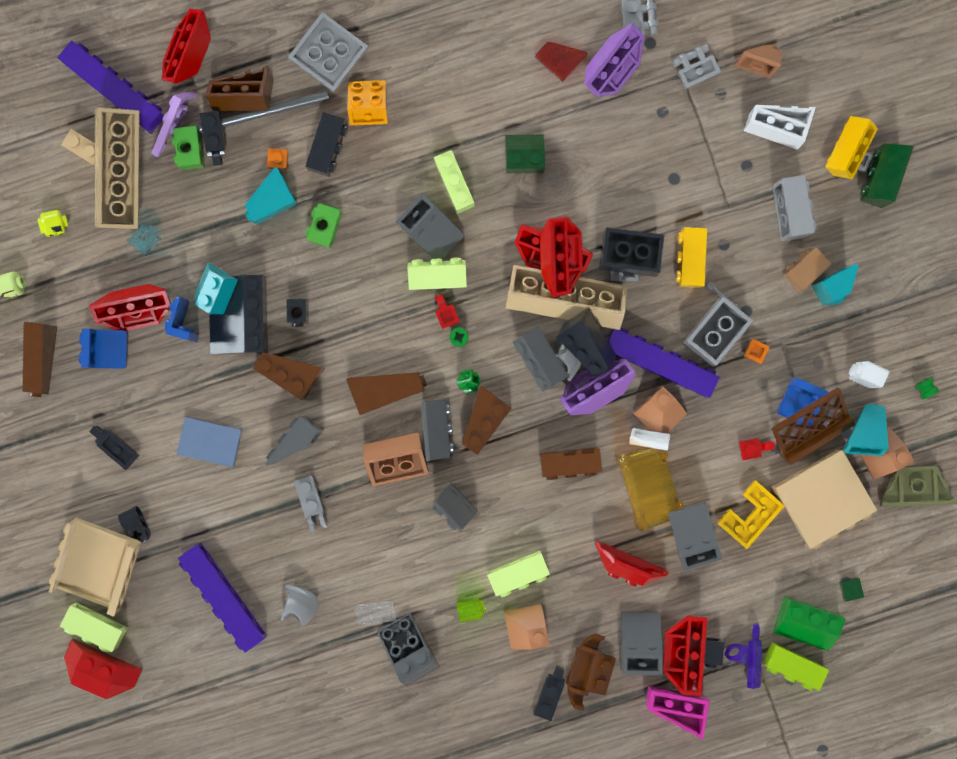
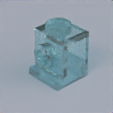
[127,224,161,255]

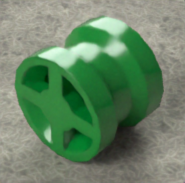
[449,328,469,347]
[914,377,940,399]

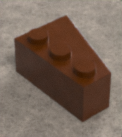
[206,65,274,111]

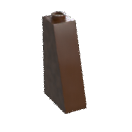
[23,322,58,398]
[346,372,427,415]

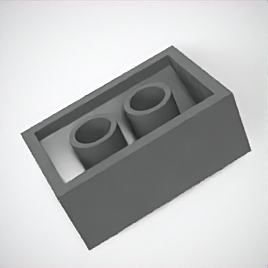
[513,326,569,392]
[422,400,454,460]

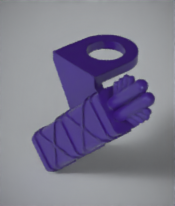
[725,623,762,689]

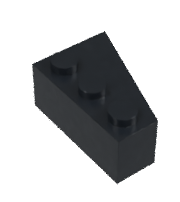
[556,307,616,378]

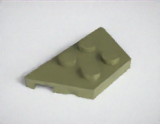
[880,466,957,507]

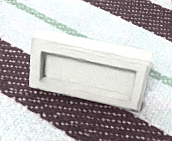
[629,428,671,450]

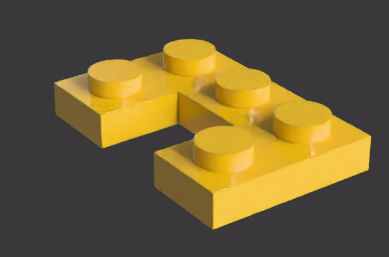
[717,480,784,549]

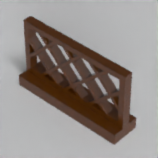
[771,387,855,465]

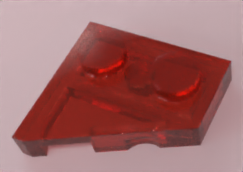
[535,41,588,82]

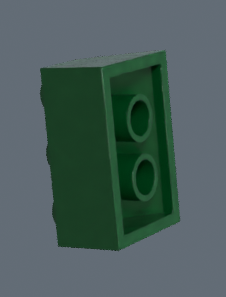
[860,143,914,208]

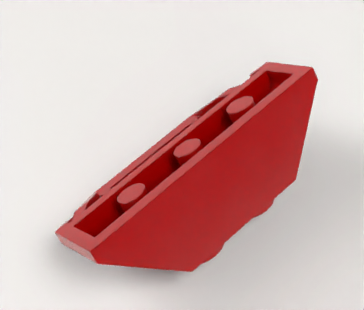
[161,8,211,84]
[540,216,583,297]
[514,224,593,273]
[89,284,171,331]
[594,540,669,587]
[662,616,707,696]
[64,639,143,700]

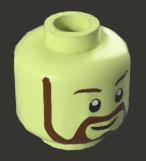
[0,272,26,299]

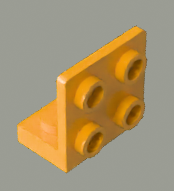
[347,80,388,126]

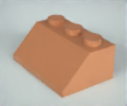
[362,432,428,487]

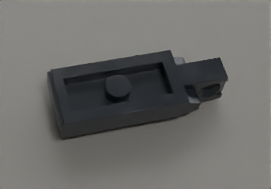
[199,111,226,166]
[89,425,140,470]
[533,665,565,721]

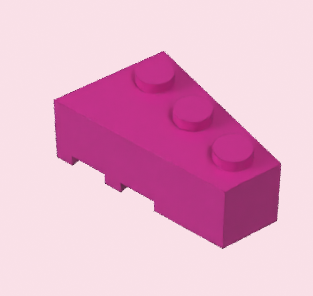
[645,685,710,740]

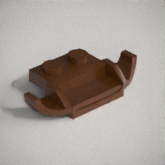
[566,634,616,711]

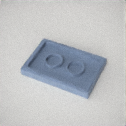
[177,417,242,467]

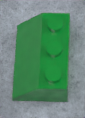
[773,596,846,651]

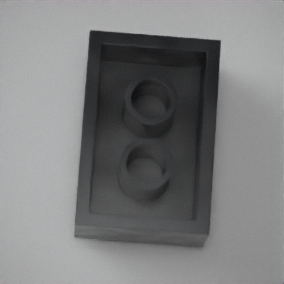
[599,227,664,277]

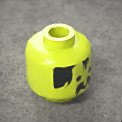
[37,210,68,237]

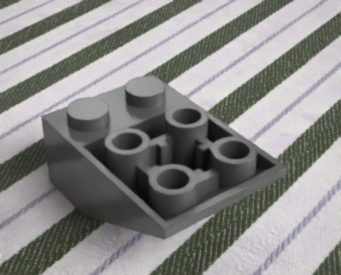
[395,193,465,260]
[265,416,324,466]
[433,483,478,532]
[668,502,722,571]
[620,611,663,675]
[377,612,440,686]

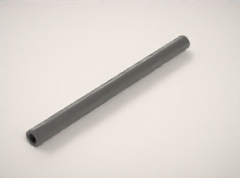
[198,91,330,133]

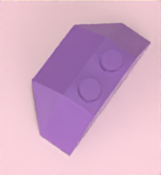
[584,23,645,97]
[560,359,636,415]

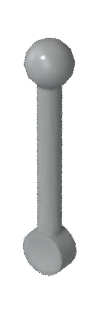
[707,282,739,309]

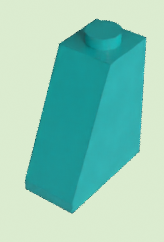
[245,167,297,225]
[843,404,889,456]

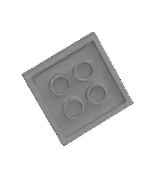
[288,12,369,93]

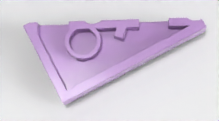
[151,90,198,157]

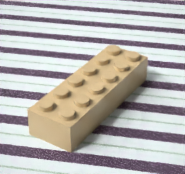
[95,108,139,229]
[506,265,627,330]

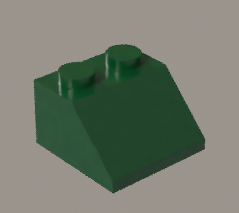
[505,134,545,174]

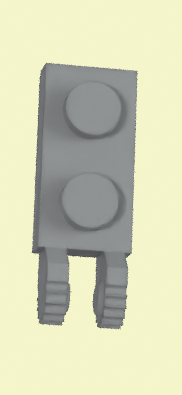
[294,475,327,532]

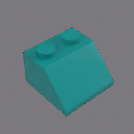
[194,263,238,314]
[812,263,859,306]

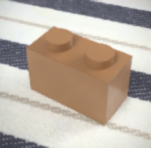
[783,247,831,292]

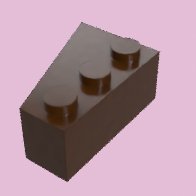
[252,352,325,400]
[462,386,512,455]
[539,447,603,480]

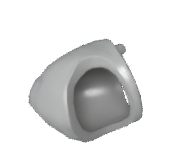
[554,339,582,381]
[280,585,319,627]

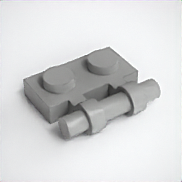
[621,0,659,36]
[672,44,721,90]

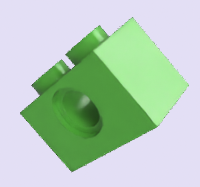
[171,126,205,170]
[306,203,343,249]

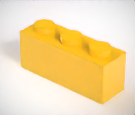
[825,116,878,180]
[675,227,707,288]

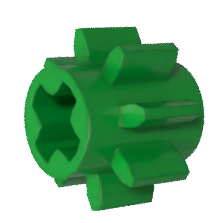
[457,369,481,393]

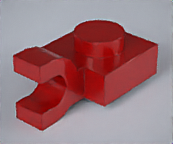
[435,294,460,329]
[738,438,775,461]

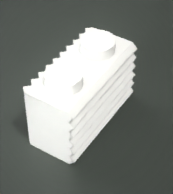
[849,361,889,388]

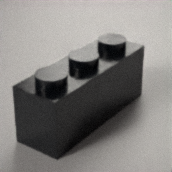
[305,112,348,177]

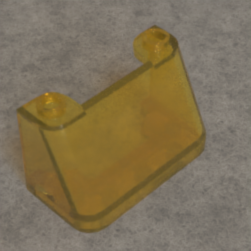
[614,447,684,531]

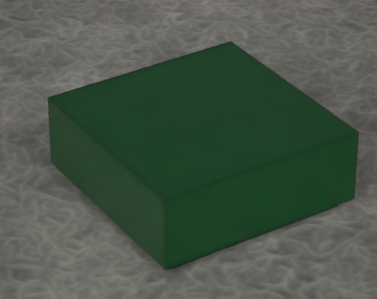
[839,578,864,602]

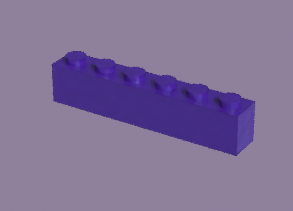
[57,40,164,134]
[608,327,720,398]
[178,543,267,653]

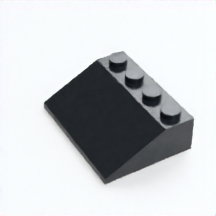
[209,275,268,354]

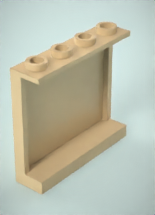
[771,449,877,549]
[49,517,141,616]

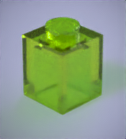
[456,596,486,623]

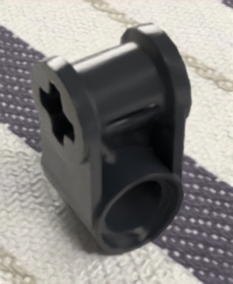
[118,506,151,544]

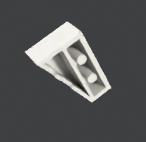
[744,105,816,150]

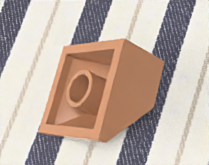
[735,45,782,78]
[633,386,687,434]
[860,427,915,479]
[504,604,550,650]

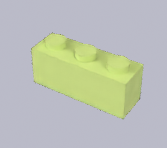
[434,150,474,214]
[408,258,467,290]
[487,551,550,597]
[60,602,128,652]

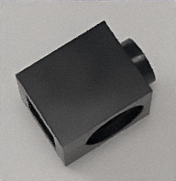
[287,299,309,327]
[704,637,724,668]

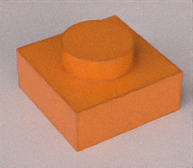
[267,148,289,170]
[743,338,770,364]

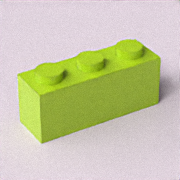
[762,642,829,691]

